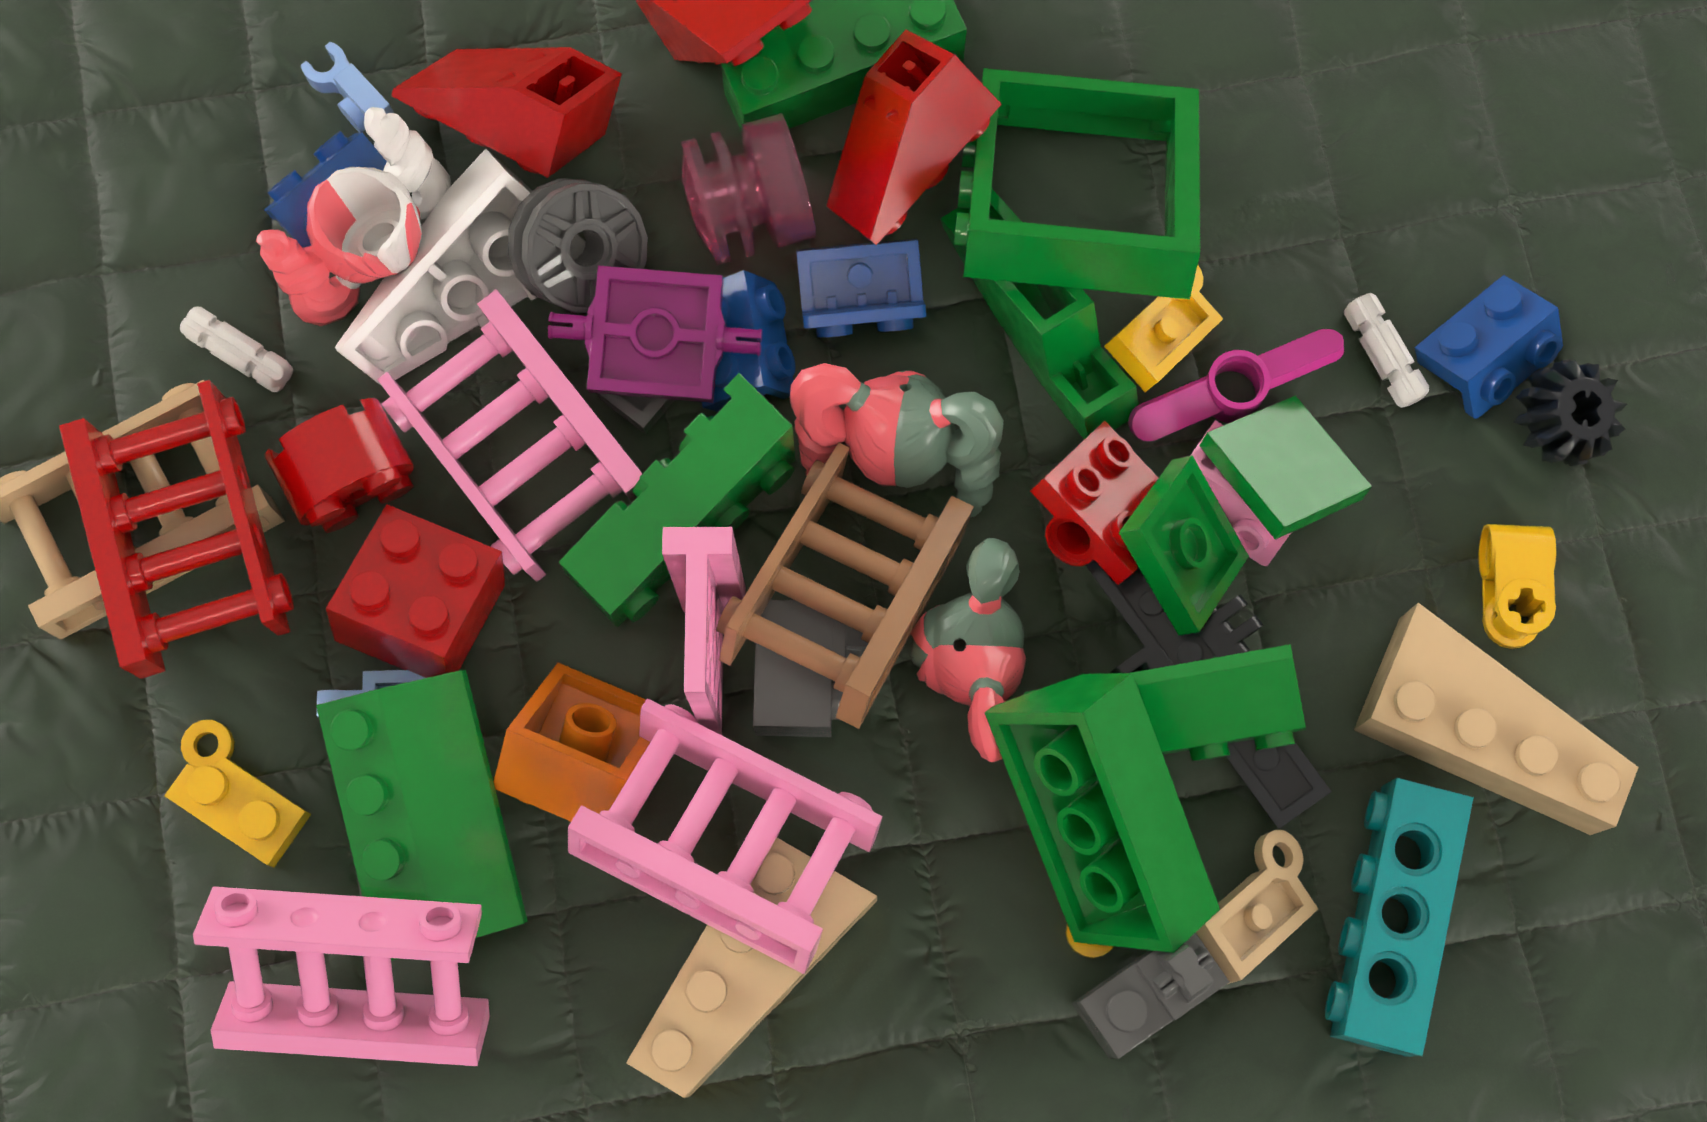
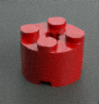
[264,398,414,533]

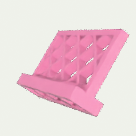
[662,527,746,735]

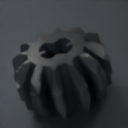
[1514,359,1627,466]

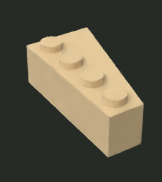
[1354,603,1639,835]
[626,838,877,1098]

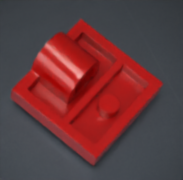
[1030,421,1158,585]

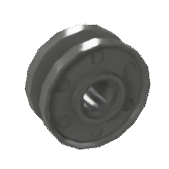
[508,178,648,313]

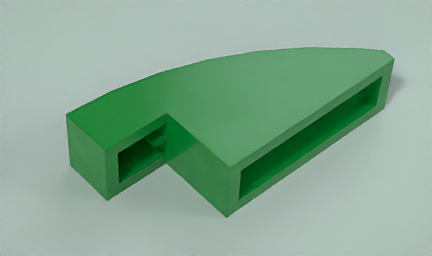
[941,189,1139,439]

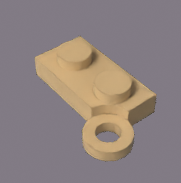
[1196,830,1318,984]

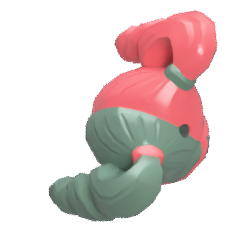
[790,363,1004,517]
[910,538,1026,763]

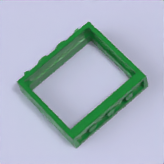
[954,68,1200,299]

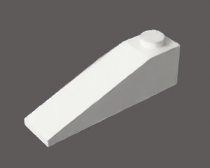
[335,149,586,386]

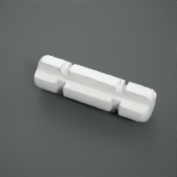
[1344,293,1429,408]
[180,307,293,392]

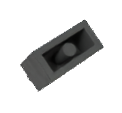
[753,600,868,737]
[1072,932,1230,1059]

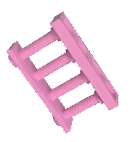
[377,289,642,582]
[568,698,883,974]
[193,887,490,1066]

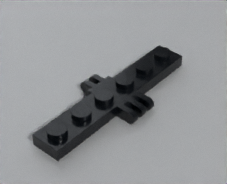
[1085,560,1332,829]

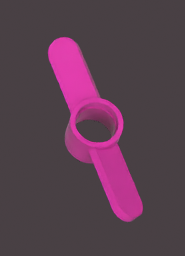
[1128,329,1344,441]

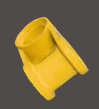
[1478,524,1556,649]

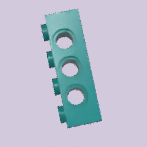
[1325,778,1474,1057]

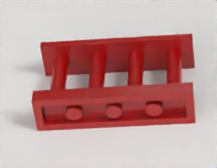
[59,380,294,679]

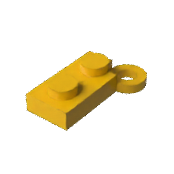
[1104,265,1223,392]
[164,720,311,868]

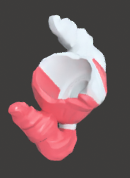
[256,107,451,326]

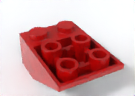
[635,0,812,66]
[826,29,1002,245]
[392,47,622,178]

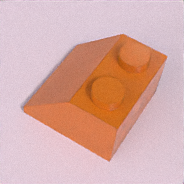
[493,663,650,822]

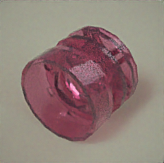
[680,113,816,266]

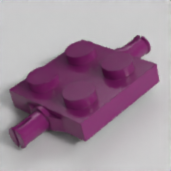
[548,265,762,403]

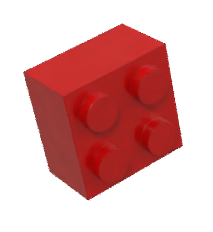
[326,504,505,678]

